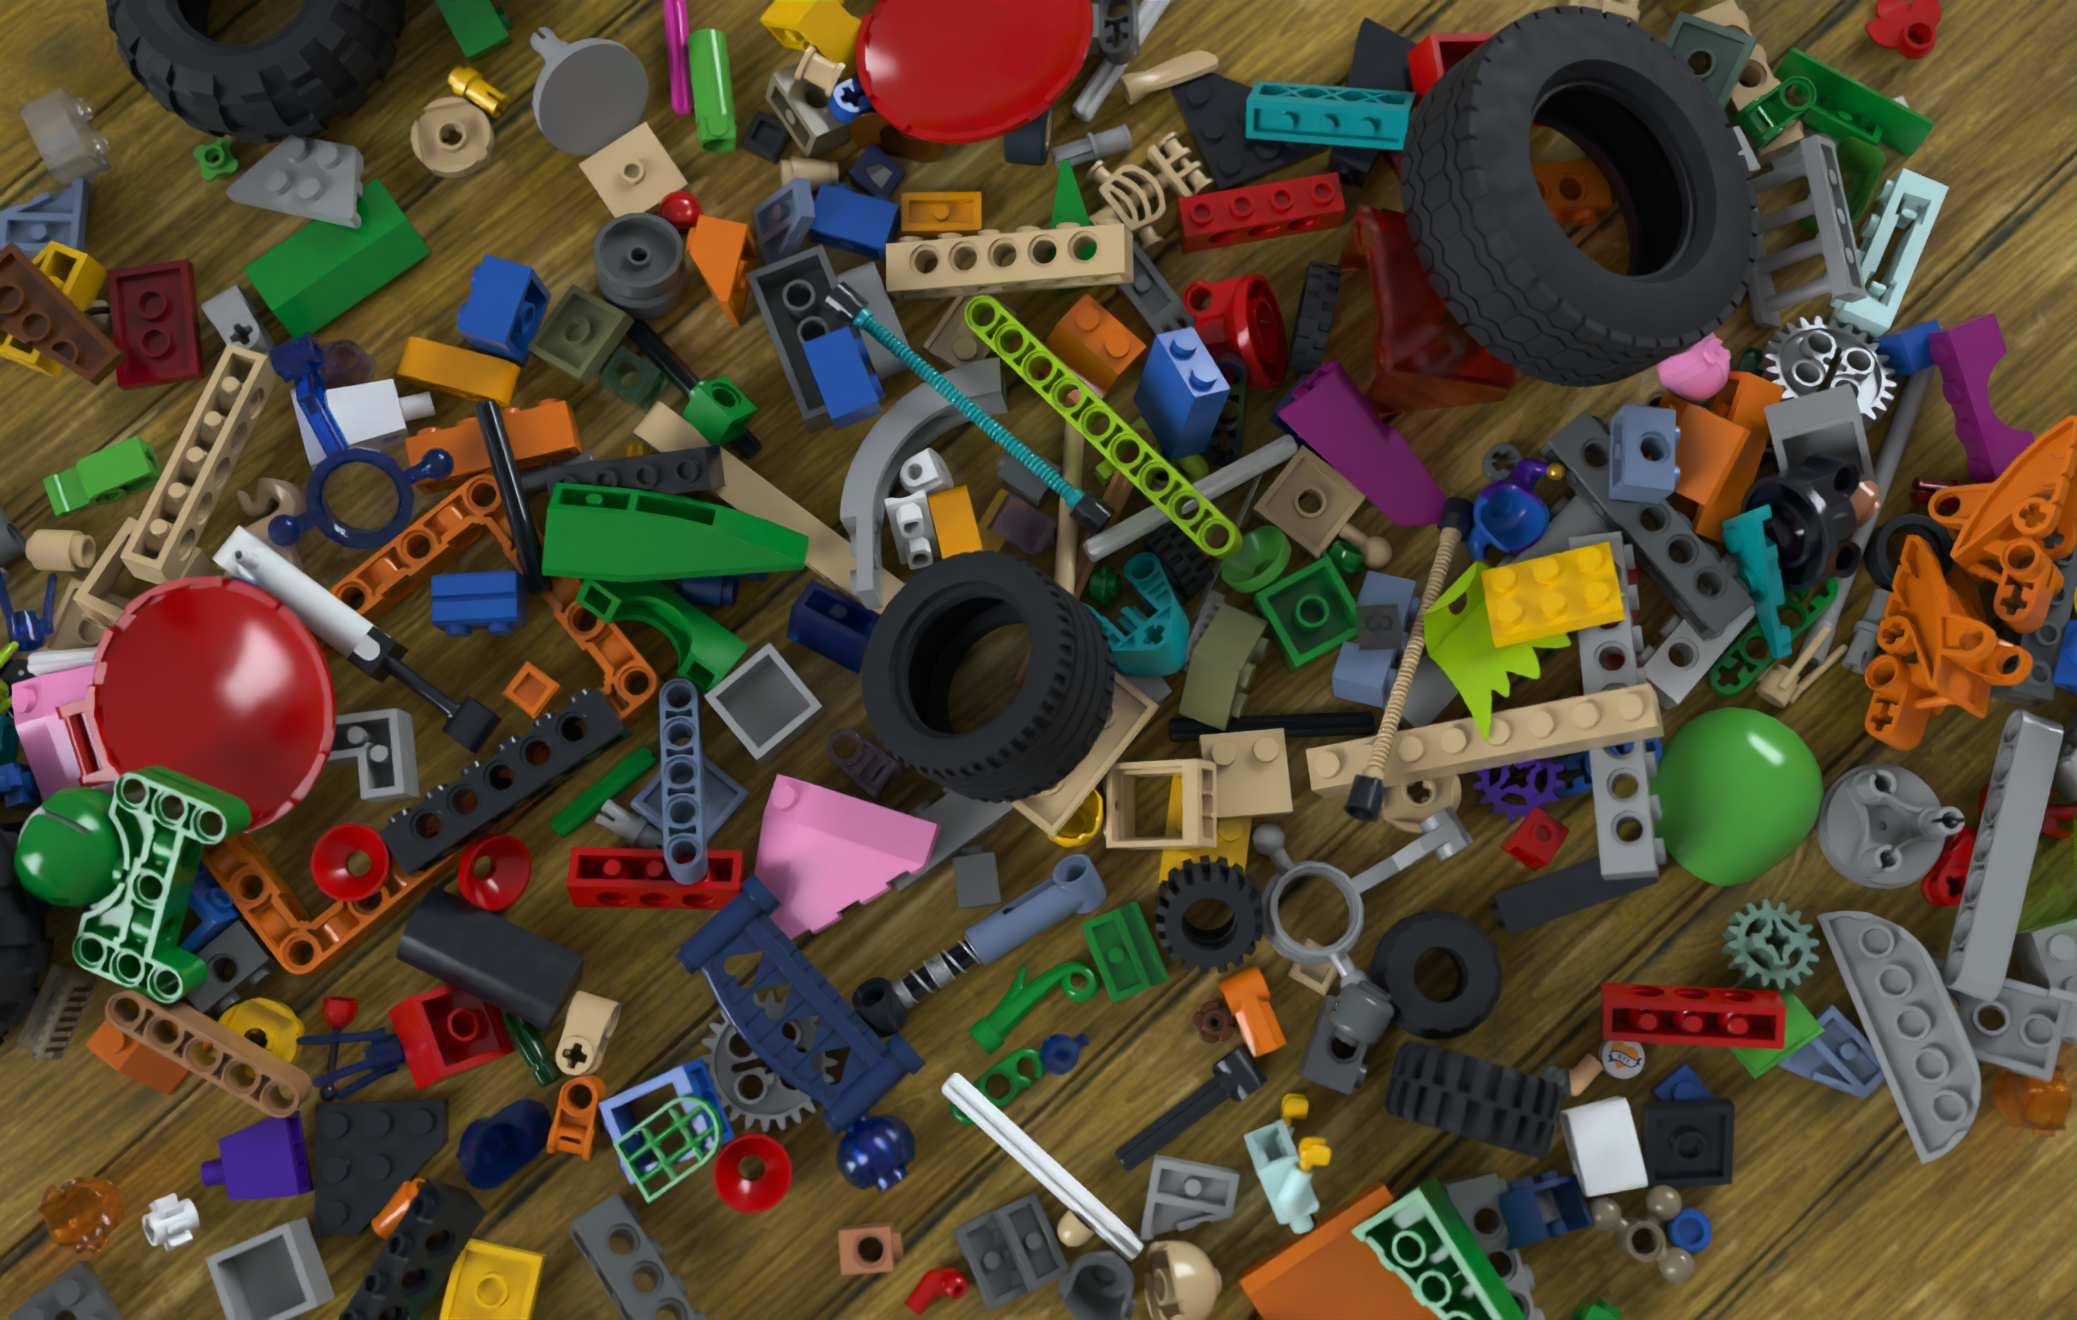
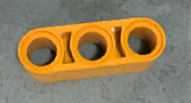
[396,337,521,408]
[927,485,984,560]

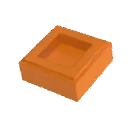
[501,661,564,720]

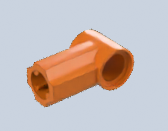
[1217,965,1287,1058]

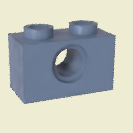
[1609,404,1680,504]

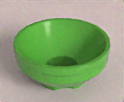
[1220,526,1291,593]

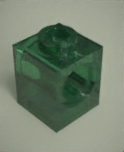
[598,346,668,415]

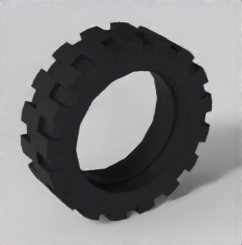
[1287,260,1341,373]

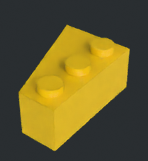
[0,240,109,379]

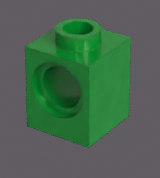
[682,375,758,446]

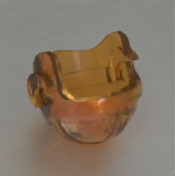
[1992,1065,2073,1137]
[37,1176,125,1254]

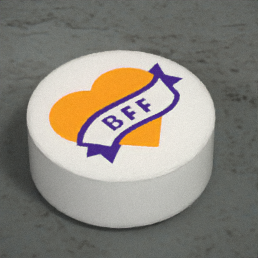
[1598,1041,1645,1079]

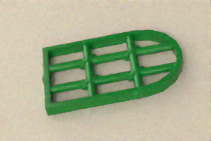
[612,1095,723,1203]

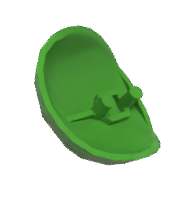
[1649,707,1824,886]

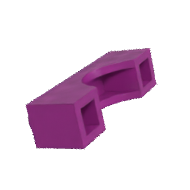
[1928,313,2035,484]

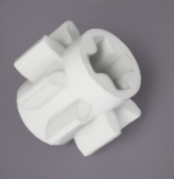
[142,1193,199,1252]

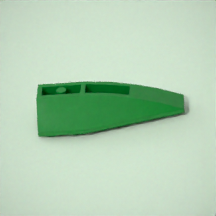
[542,482,809,582]

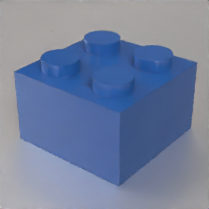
[457,254,551,368]

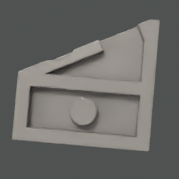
[1139,1154,1240,1241]

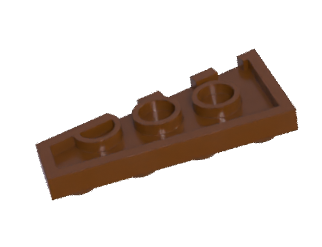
[0,241,128,386]

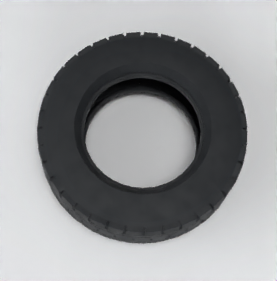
[1400,5,1759,388]

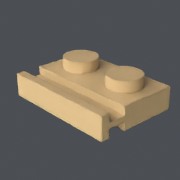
[923,294,1017,369]

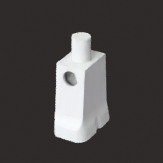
[290,379,436,475]

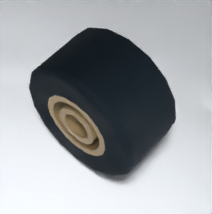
[1004,104,1054,166]

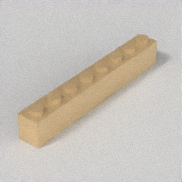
[1306,683,1665,799]

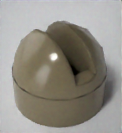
[85,300,113,335]

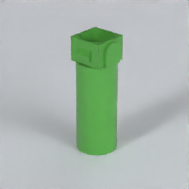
[687,29,738,154]

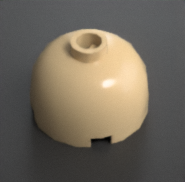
[1143,1240,1222,1320]

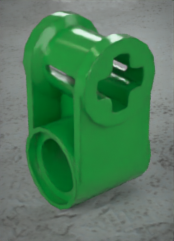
[1731,76,1817,152]

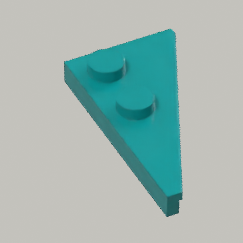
[1721,504,1792,660]

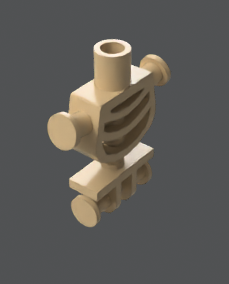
[1086,132,1215,253]

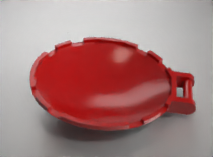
[856,0,1093,144]
[55,576,336,833]

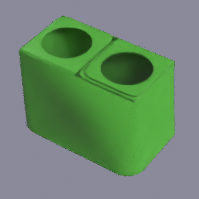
[1797,137,1886,233]

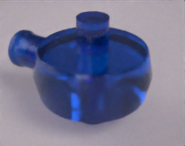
[1039,1033,1090,1075]

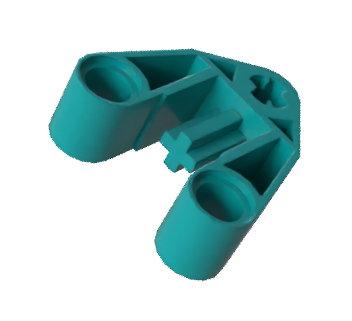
[1084,552,1190,675]

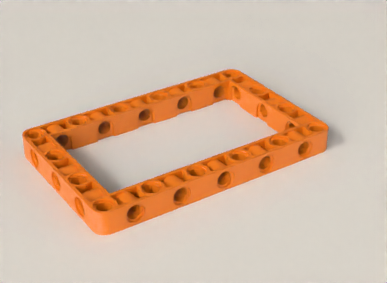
[200,474,663,975]

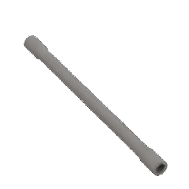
[1798,325,1944,665]

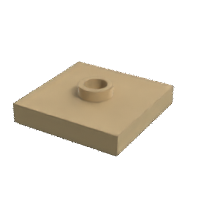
[579,122,691,218]

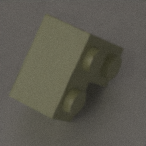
[1179,604,1270,731]

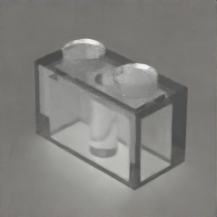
[18,86,112,188]

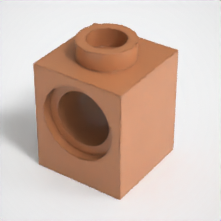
[838,1222,903,1275]

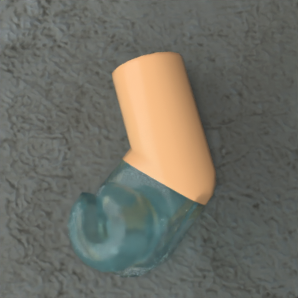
[1541,1053,1604,1096]

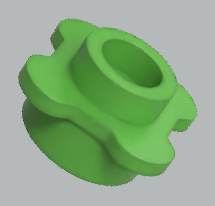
[194,137,240,182]

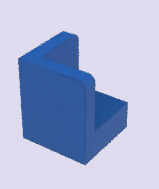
[1872,319,1940,378]

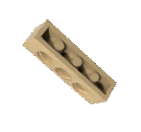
[1691,0,1805,166]

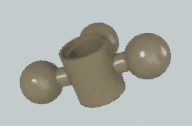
[1587,1185,1695,1283]

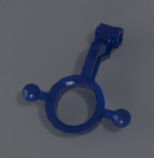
[268,332,454,550]

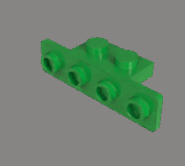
[1773,48,1934,156]

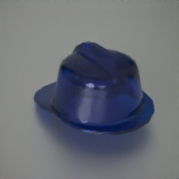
[456,1099,552,1190]

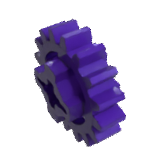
[1472,756,1565,822]

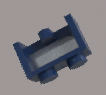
[1497,1170,1594,1251]

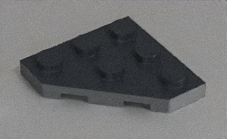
[1171,72,1329,192]
[314,1099,449,1236]

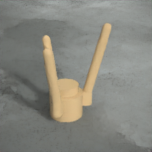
[1755,624,1848,709]

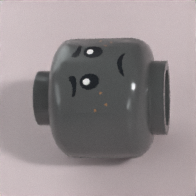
[1329,979,1394,1048]

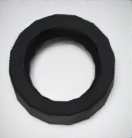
[1863,514,1953,592]

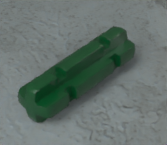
[503,1013,561,1087]

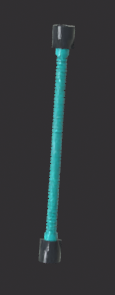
[823,281,1116,536]

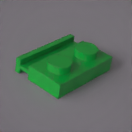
[1080,901,1170,1003]

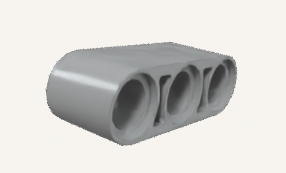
[835,261,911,381]

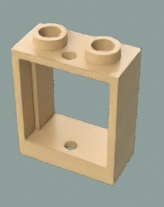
[73,517,213,629]
[1103,759,1217,851]

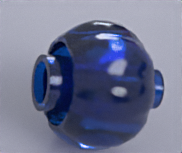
[836,1112,916,1193]

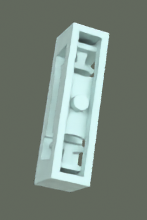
[1829,168,1949,341]

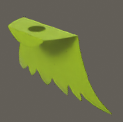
[1423,561,1626,742]

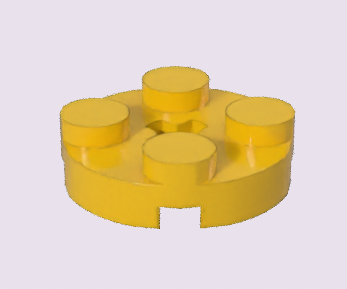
[213,998,305,1079]

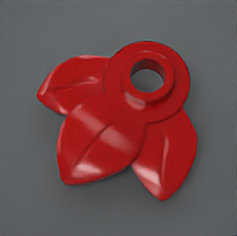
[1865,0,1941,59]

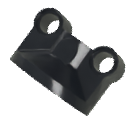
[1740,453,1862,591]

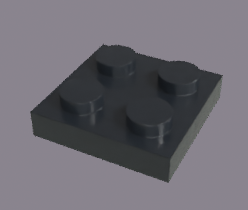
[1641,1098,1735,1189]

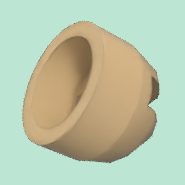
[1058,1209,1095,1246]

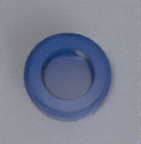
[1664,1207,1712,1253]

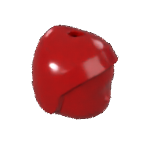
[659,191,703,235]

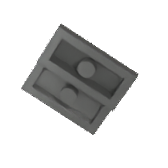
[952,1191,1071,1311]

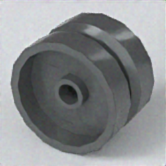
[593,213,687,319]

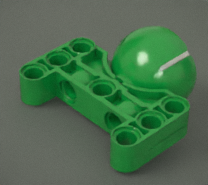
[15,765,251,1003]

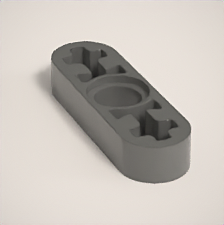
[1098,0,1140,65]

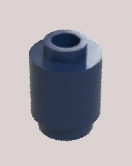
[676,574,739,609]

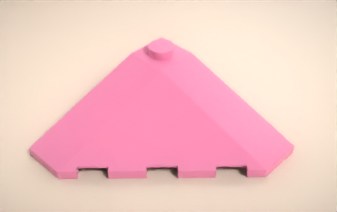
[11,665,115,802]
[754,774,941,942]

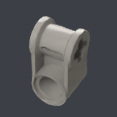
[201,283,275,359]

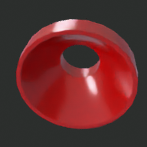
[311,823,392,902]
[458,833,531,911]
[713,1132,793,1213]

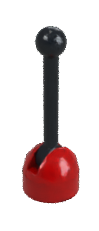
[319,996,359,1101]

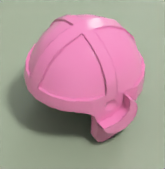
[1656,332,1731,401]

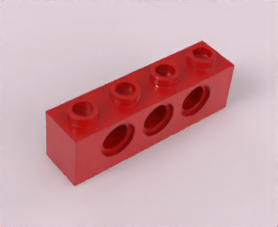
[1175,172,1346,253]
[567,847,747,910]
[1599,983,1786,1049]

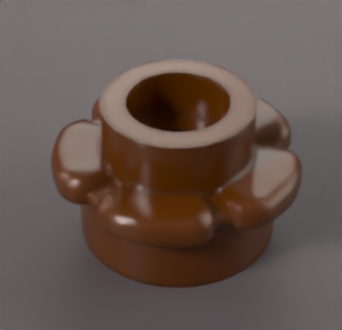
[1193,1001,1235,1044]

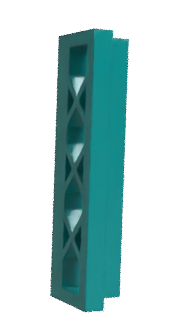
[1246,81,1417,150]

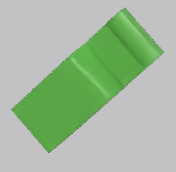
[43,436,162,519]

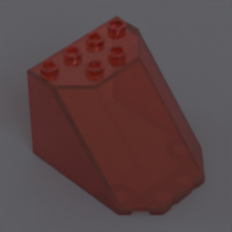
[1337,204,1516,416]

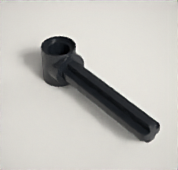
[1115,1044,1268,1171]

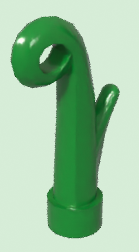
[968,961,1100,1056]

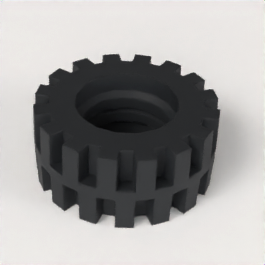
[1143,520,1215,599]

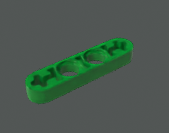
[1709,578,1838,699]

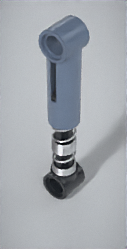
[852,854,1107,1038]

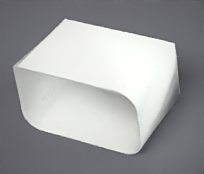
[1559,1096,1648,1197]

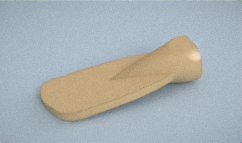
[1119,50,1219,105]

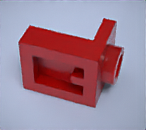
[1499,807,1569,872]

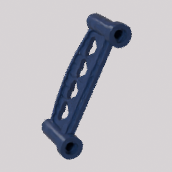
[675,874,926,1135]

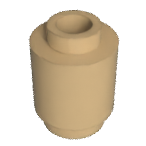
[26,529,96,572]

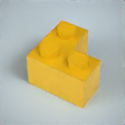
[759,0,862,81]

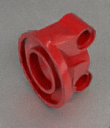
[1182,274,1287,393]

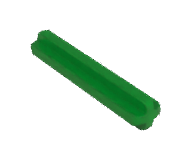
[550,745,658,838]

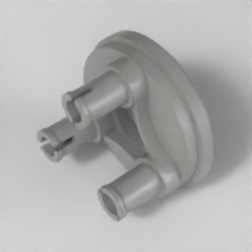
[530,27,648,155]
[1816,763,1964,890]

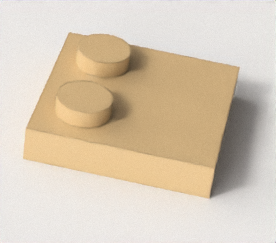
[1199,728,1293,820]

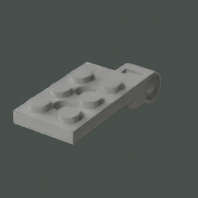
[1932,957,2077,1083]

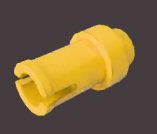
[448,65,509,118]

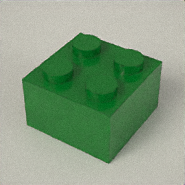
[1251,555,1368,675]

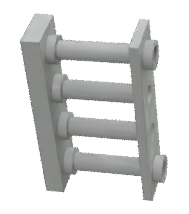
[1748,134,1867,329]

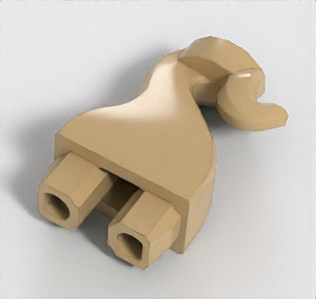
[217,478,307,578]

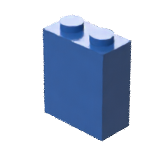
[1133,326,1231,461]

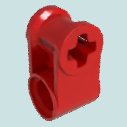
[1921,826,1977,907]

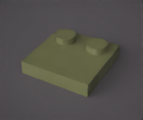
[526,284,634,386]

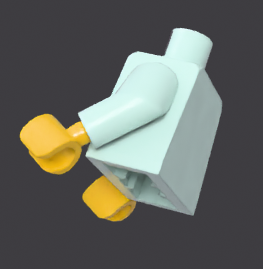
[1243,1093,1331,1233]

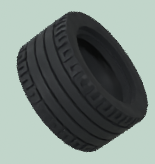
[861,550,1115,803]

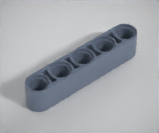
[659,678,708,885]

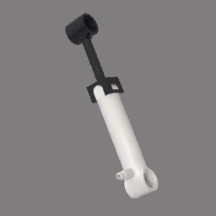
[212,525,502,754]

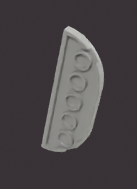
[1817,911,1981,1165]

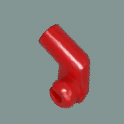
[904,1267,968,1315]

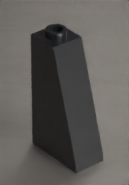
[1326,17,1418,188]
[1490,855,1659,935]

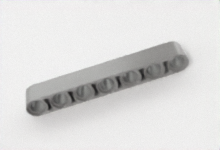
[1942,709,2064,1002]

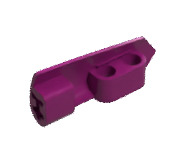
[1277,360,1446,526]

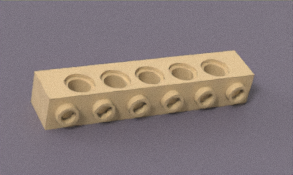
[886,219,1134,301]
[120,343,278,585]

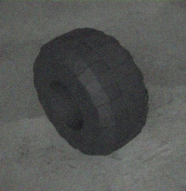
[1370,910,1503,1040]

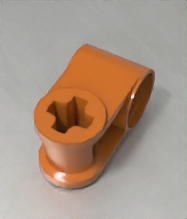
[547,1074,607,1162]

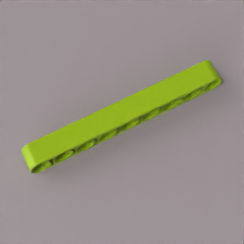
[964,295,1243,560]

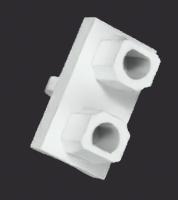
[884,489,941,570]

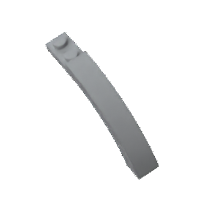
[840,357,1008,610]

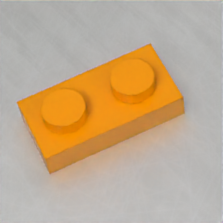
[901,191,982,237]

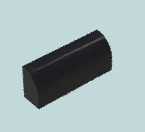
[396,885,584,1032]

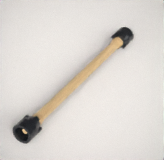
[1344,497,1474,822]

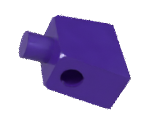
[201,1111,314,1200]

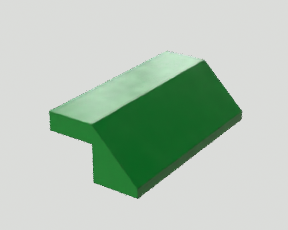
[243,177,431,343]

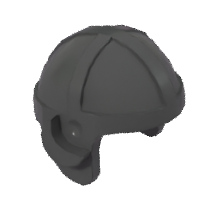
[1057,1250,1137,1320]

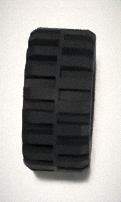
[1384,1040,1564,1160]

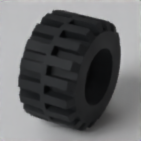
[1155,855,1264,974]

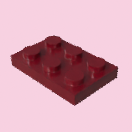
[107,259,205,391]

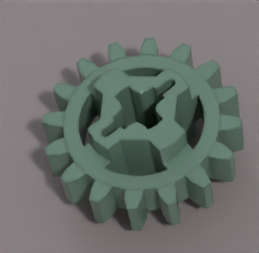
[1721,900,1820,992]

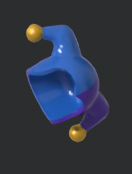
[1466,458,1566,569]

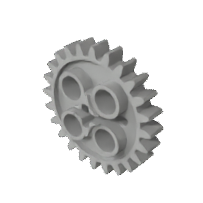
[1758,316,1897,430]
[699,990,839,1132]

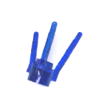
[0,570,57,652]
[296,1027,407,1099]

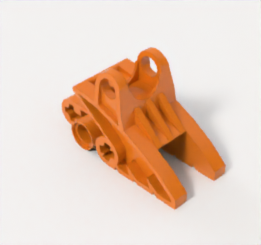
[1928,415,2077,634]
[1864,535,2033,752]

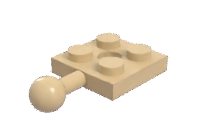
[1252,445,1392,569]

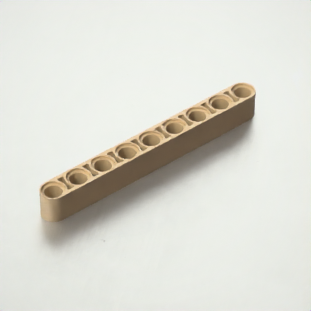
[632,401,905,619]

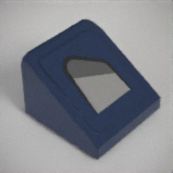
[849,143,906,197]

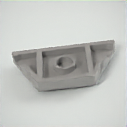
[226,134,364,229]

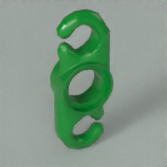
[949,1048,1046,1124]

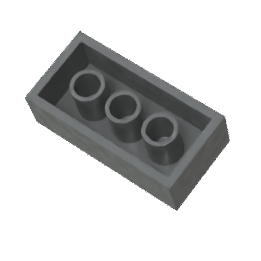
[746,244,885,434]

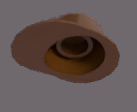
[849,112,944,163]

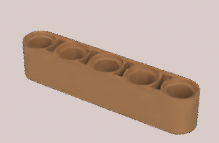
[105,987,312,1118]

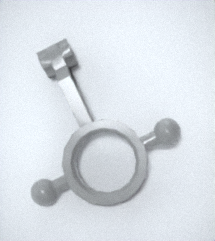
[1252,806,1474,991]

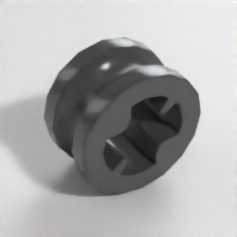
[1481,443,1522,482]

